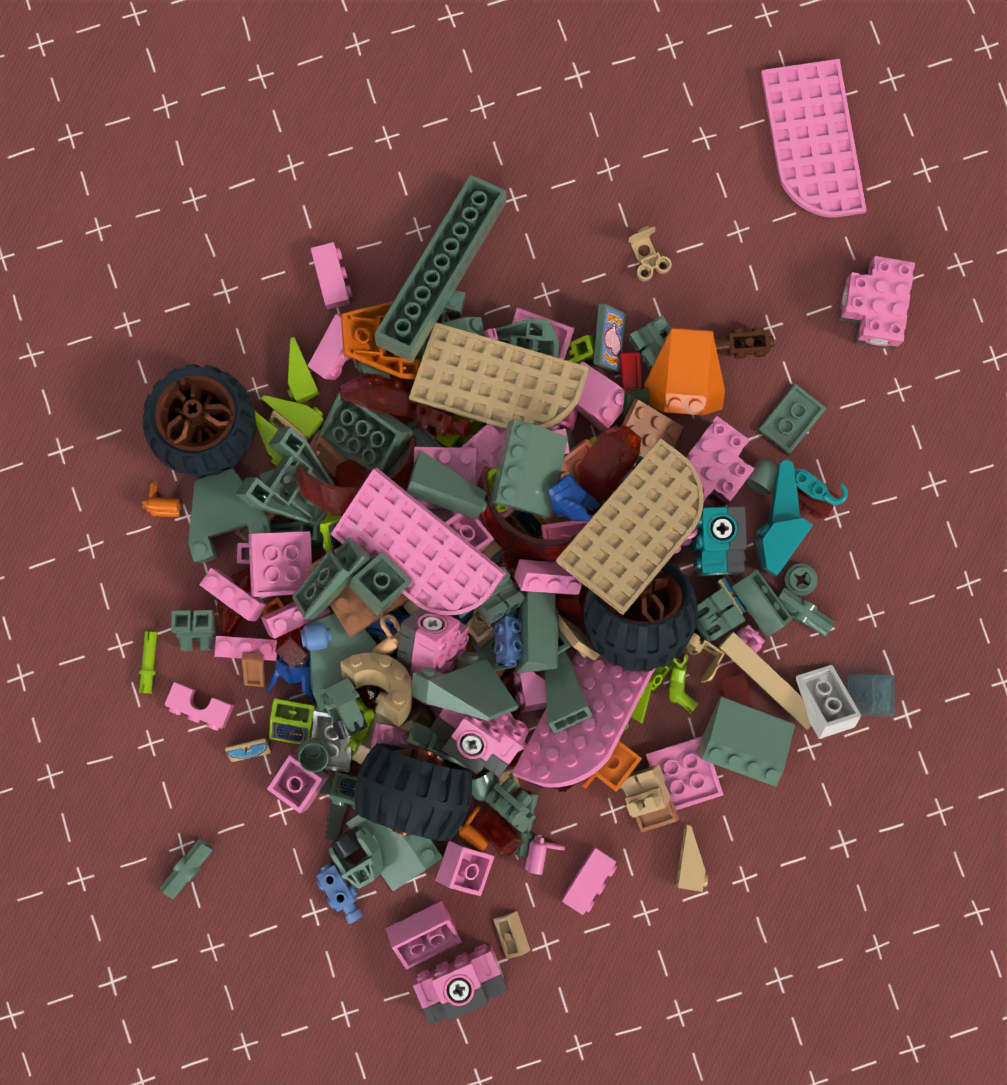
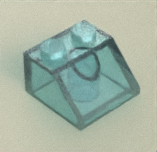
[848,674,895,717]

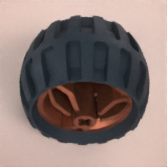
[142,364,256,477]
[584,562,697,672]
[354,743,472,841]

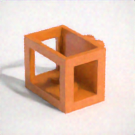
[582,741,642,792]

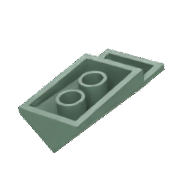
[292,537,374,620]
[516,589,559,674]

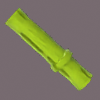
[139,631,158,694]

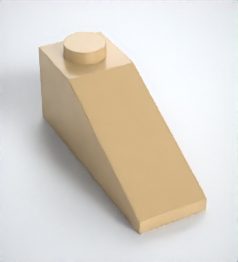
[676,824,708,892]

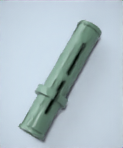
[514,793,539,857]

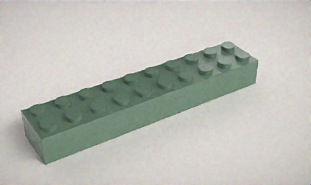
[375,175,506,362]

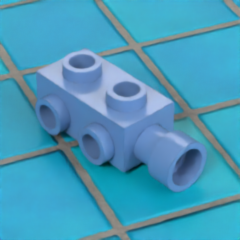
[494,609,523,667]
[317,863,363,924]

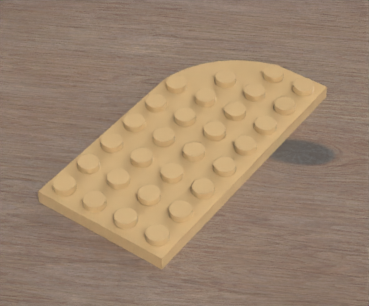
[409,323,590,429]
[556,438,704,615]

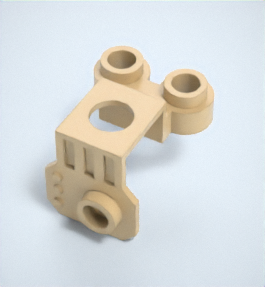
[628,226,672,282]
[683,633,725,683]

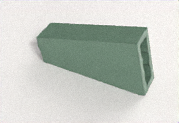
[406,451,488,520]
[545,651,593,734]

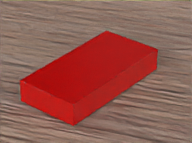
[619,352,642,393]

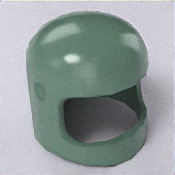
[746,458,778,495]
[298,738,329,772]
[470,767,499,801]

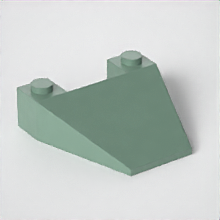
[235,427,340,526]
[188,468,275,564]
[308,612,379,711]
[411,652,518,721]

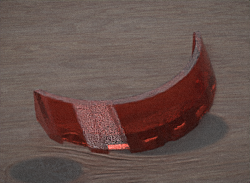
[295,435,417,516]

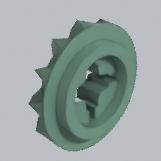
[784,563,818,596]

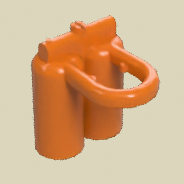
[142,480,182,517]
[458,806,490,852]

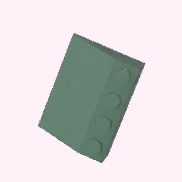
[316,388,414,479]
[490,419,568,518]
[696,696,795,787]
[346,814,444,891]

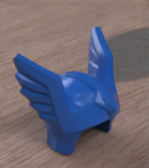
[548,473,601,522]
[266,647,316,703]

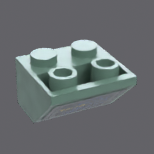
[329,771,357,810]

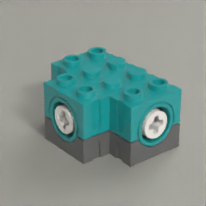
[690,506,747,576]

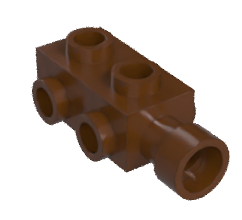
[714,327,774,359]

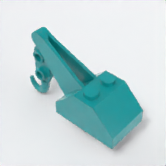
[754,460,848,575]

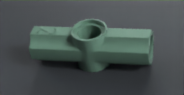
[777,588,835,637]
[160,838,214,899]

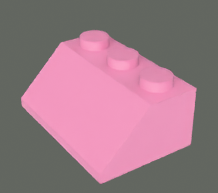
[386,901,462,970]

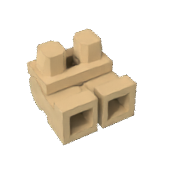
[620,764,670,818]

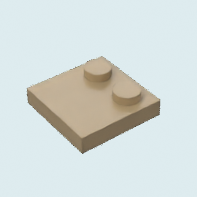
[558,615,600,661]

